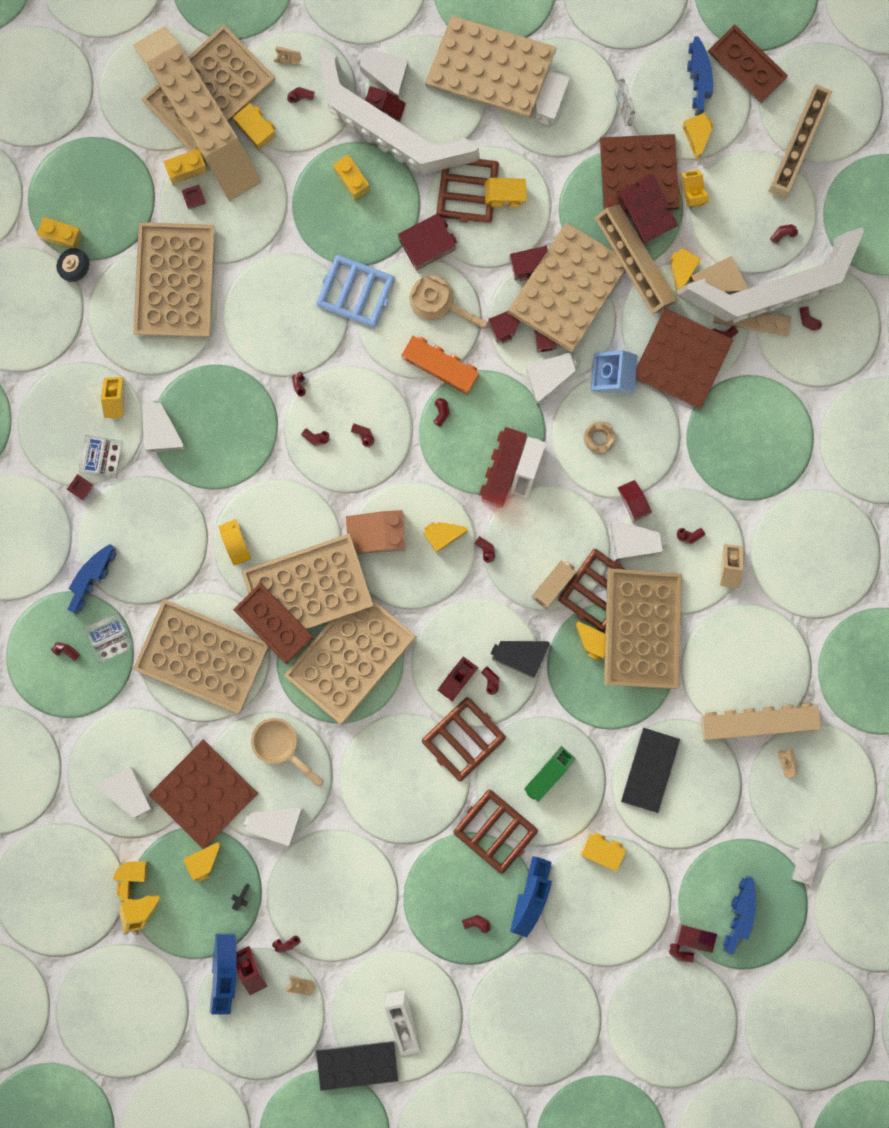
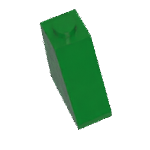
[524,746,576,802]

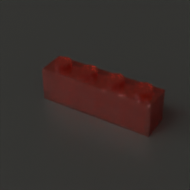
[479,427,527,508]

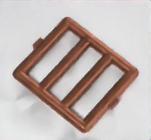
[436,159,499,223]
[558,549,626,632]
[422,697,506,781]
[453,789,538,874]

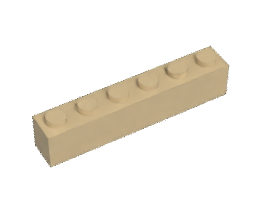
[768,84,833,199]
[595,204,677,314]
[700,703,821,740]

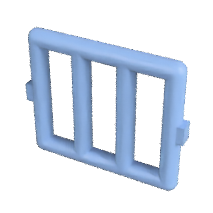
[316,255,395,328]

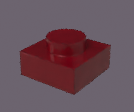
[181,184,206,210]
[66,474,94,501]

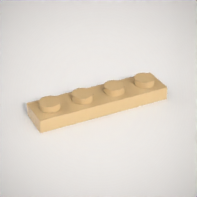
[713,312,792,337]

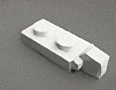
[792,829,822,885]

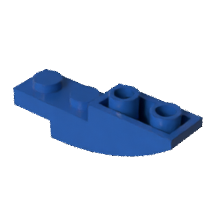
[687,36,713,116]
[67,544,117,614]
[510,856,552,937]
[722,876,756,955]
[209,934,236,1015]

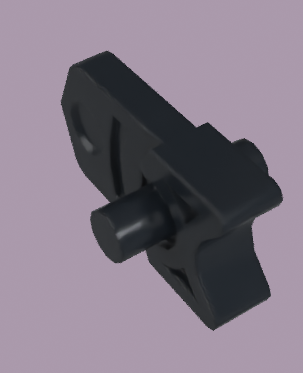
[231,884,250,911]

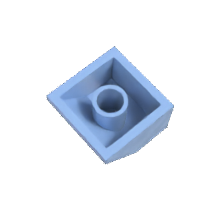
[591,350,638,394]

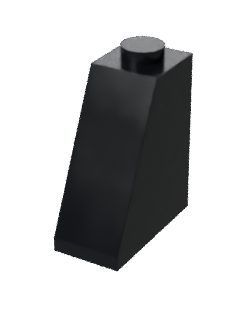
[490,641,550,679]

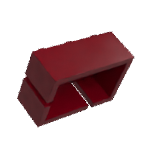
[617,174,679,243]

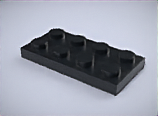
[621,727,680,813]
[316,1041,399,1091]

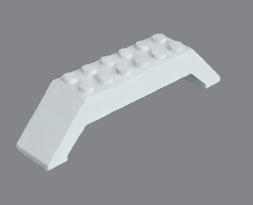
[319,46,480,174]
[677,227,864,324]

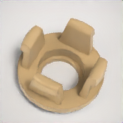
[584,422,615,453]

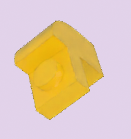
[681,169,709,207]
[218,519,251,566]
[113,861,148,901]

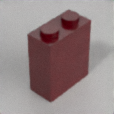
[398,213,457,271]

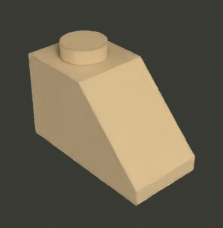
[720,544,743,588]

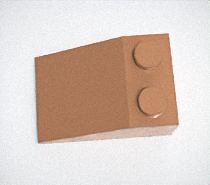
[346,510,406,554]

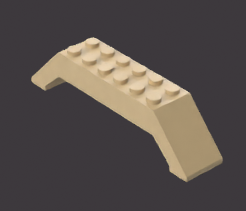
[133,26,261,201]

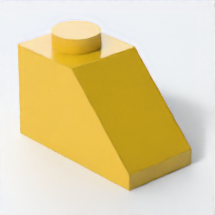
[682,113,713,160]
[669,247,701,294]
[101,377,124,419]
[423,522,468,553]
[575,621,606,661]
[183,842,222,882]

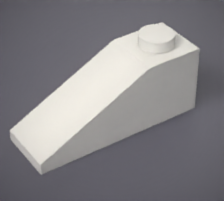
[384,990,420,1056]

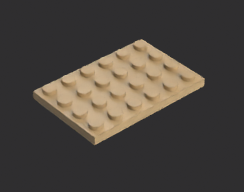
[425,15,557,118]
[141,24,275,151]
[133,222,215,338]
[508,223,625,352]
[242,533,374,643]
[604,568,682,689]
[133,599,269,714]
[284,599,417,725]

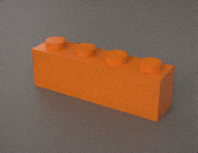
[401,336,479,396]

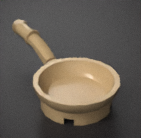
[409,275,489,329]
[251,718,323,786]

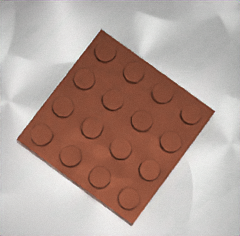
[600,134,680,212]
[636,308,734,409]
[149,739,258,849]

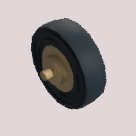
[56,248,90,282]

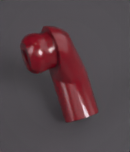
[799,306,822,331]
[433,398,450,427]
[351,423,374,447]
[677,527,706,544]
[474,536,496,563]
[481,666,500,695]

